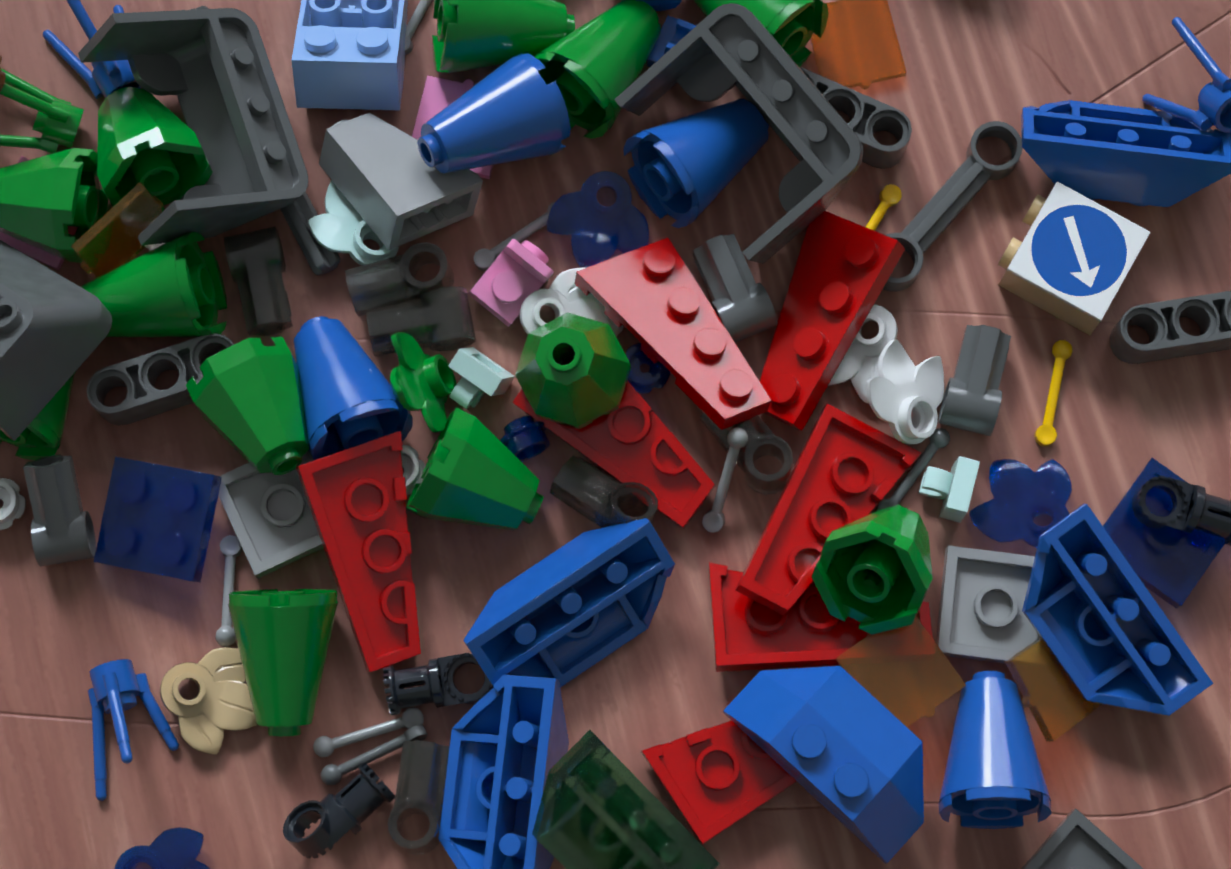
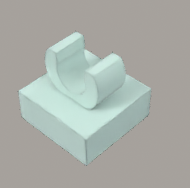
[448,347,515,409]
[919,456,980,523]

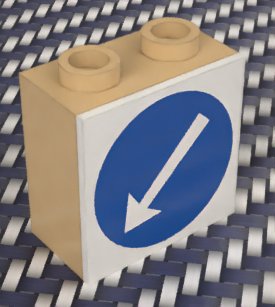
[998,182,1150,335]

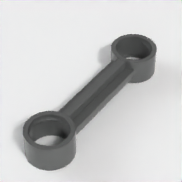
[883,121,1023,292]

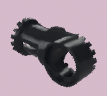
[1132,475,1231,546]
[383,653,494,715]
[283,762,396,859]

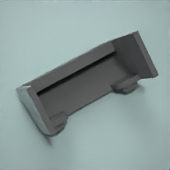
[614,3,863,264]
[78,8,308,246]
[0,240,112,441]

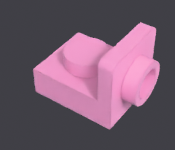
[468,239,554,327]

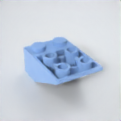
[291,0,408,110]

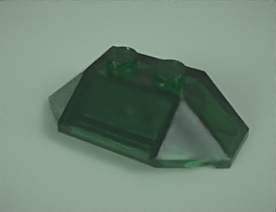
[532,730,720,869]

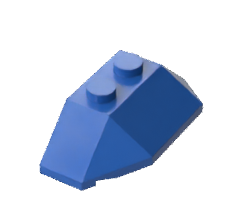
[1021,100,1231,207]
[1022,503,1213,716]
[463,518,675,688]
[723,666,924,864]
[438,675,569,869]

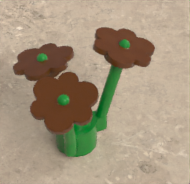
[0,55,84,154]

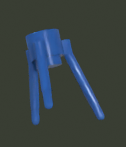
[43,0,141,99]
[1142,17,1231,133]
[87,659,179,801]

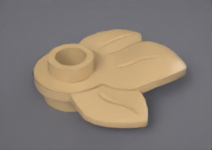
[160,647,257,755]

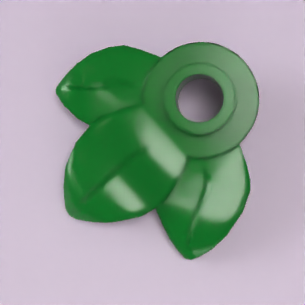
[390,332,457,433]

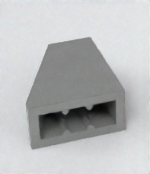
[319,113,483,250]

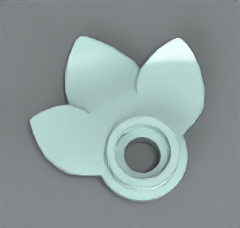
[308,180,399,268]

